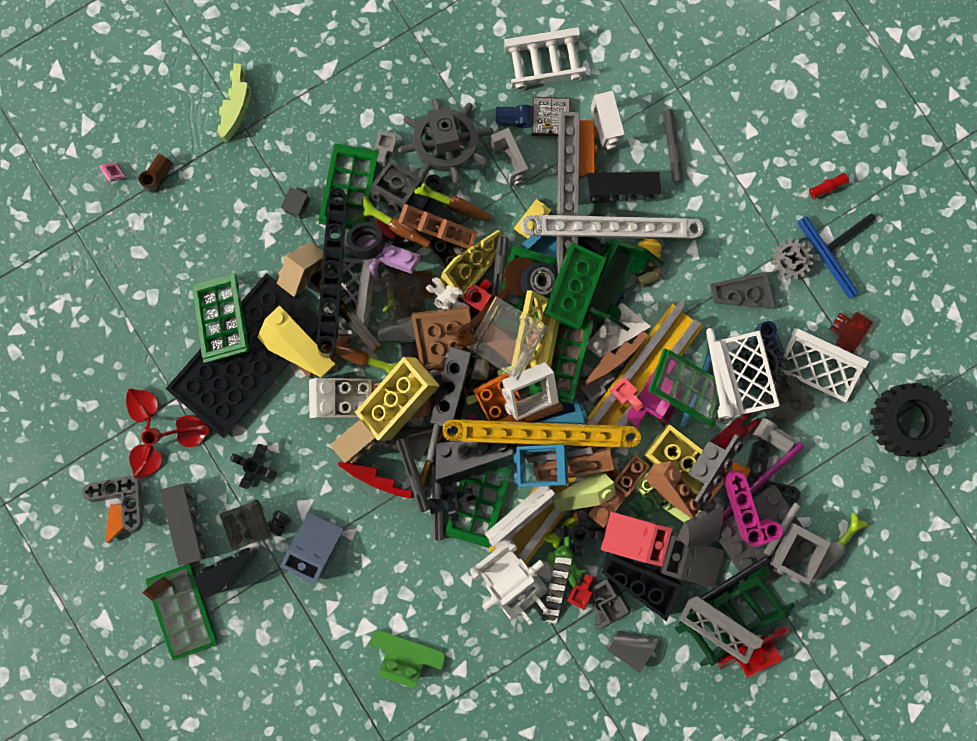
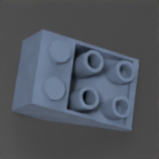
[280,512,344,584]

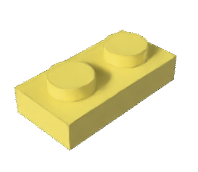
[514,199,551,240]

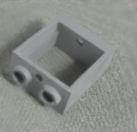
[769,522,831,585]

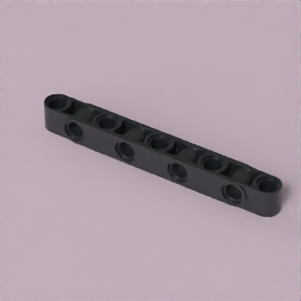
[317,188,347,358]

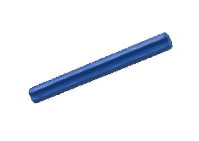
[798,216,858,298]

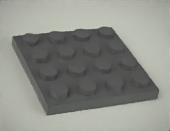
[718,485,816,593]

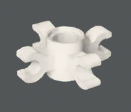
[426,277,468,309]

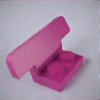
[627,360,685,428]

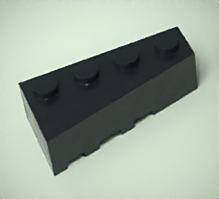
[578,172,661,205]
[436,441,517,487]
[600,552,682,622]

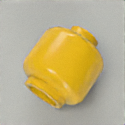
[637,238,662,266]

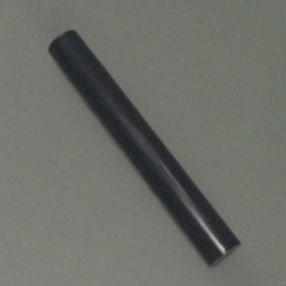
[827,213,875,251]

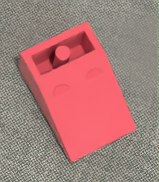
[601,512,672,567]

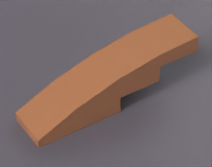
[398,204,478,249]
[583,331,648,387]

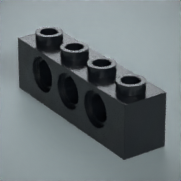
[430,347,478,429]

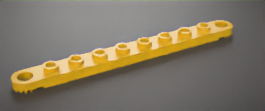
[443,420,641,447]

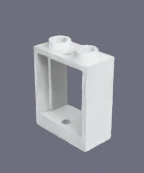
[590,91,624,151]
[502,362,559,421]

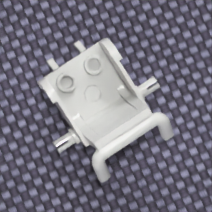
[470,539,548,625]

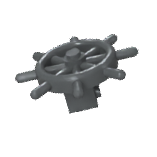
[398,98,493,184]

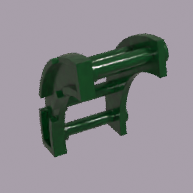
[674,566,795,667]

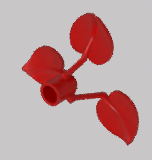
[126,388,209,479]

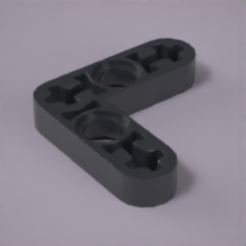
[747,440,800,504]

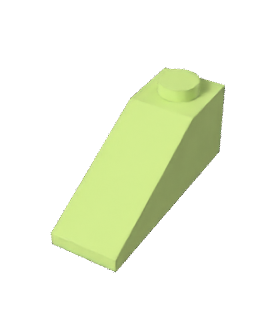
[552,472,616,512]

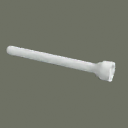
[706,328,734,419]

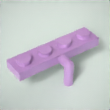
[345,236,420,281]

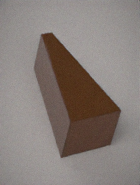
[142,576,173,601]

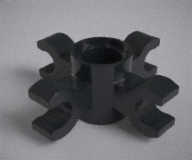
[230,443,277,489]
[427,483,476,523]
[555,508,604,557]

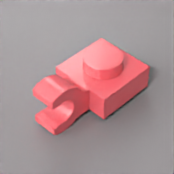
[610,377,643,412]

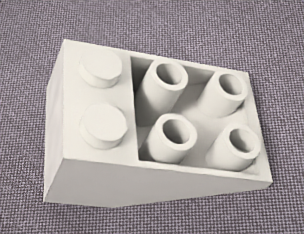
[309,378,372,418]

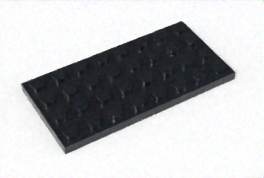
[166,273,318,439]

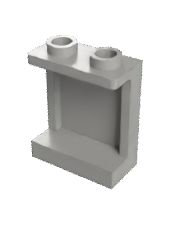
[491,127,528,186]

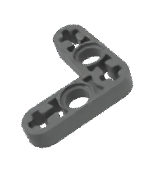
[82,476,143,533]

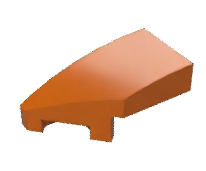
[106,504,132,543]

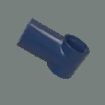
[496,105,533,128]
[755,321,785,360]

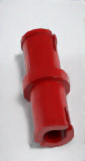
[809,172,849,200]

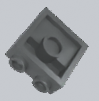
[370,159,423,212]

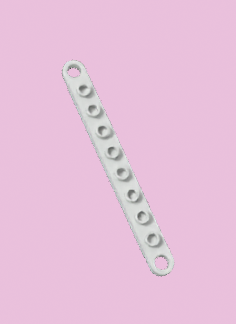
[521,215,704,239]

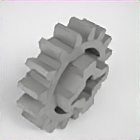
[770,239,814,281]

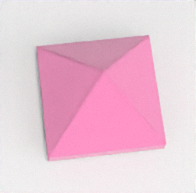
[99,162,125,182]

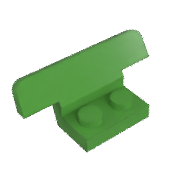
[369,630,444,689]

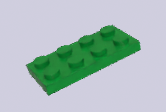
[543,242,607,330]

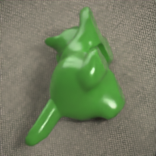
[547,537,586,587]

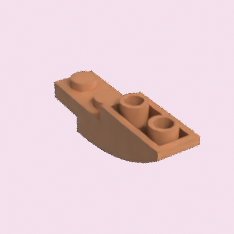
[587,454,650,528]

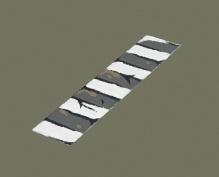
[541,556,572,624]

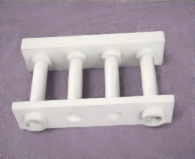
[504,27,586,90]

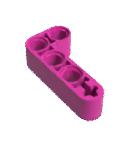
[723,470,783,546]

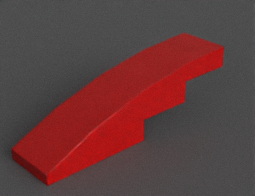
[338,462,413,499]

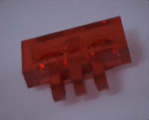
[829,312,873,354]

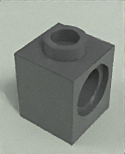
[281,187,310,219]

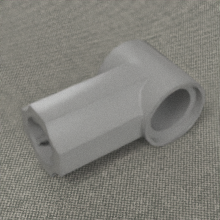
[753,418,795,453]

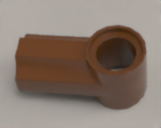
[139,154,174,193]

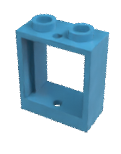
[535,398,588,424]
[514,444,568,488]

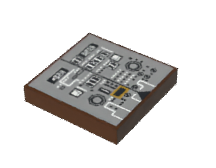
[532,97,570,136]

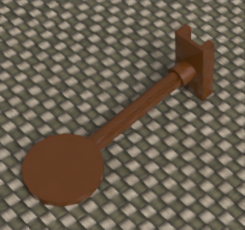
[446,257,540,347]

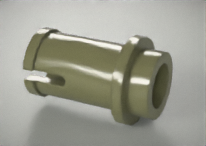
[637,267,663,288]

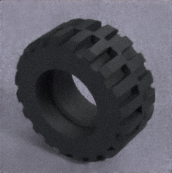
[870,383,953,457]

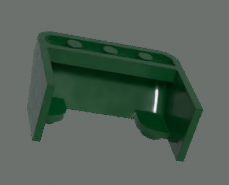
[587,239,665,331]

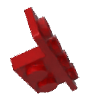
[718,627,790,679]

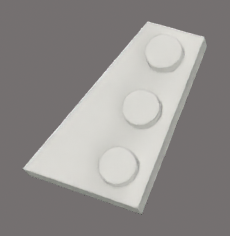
[587,302,651,358]

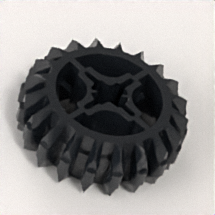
[734,338,787,390]

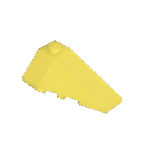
[440,230,509,298]
[257,306,336,378]

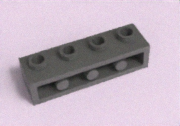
[160,483,208,566]

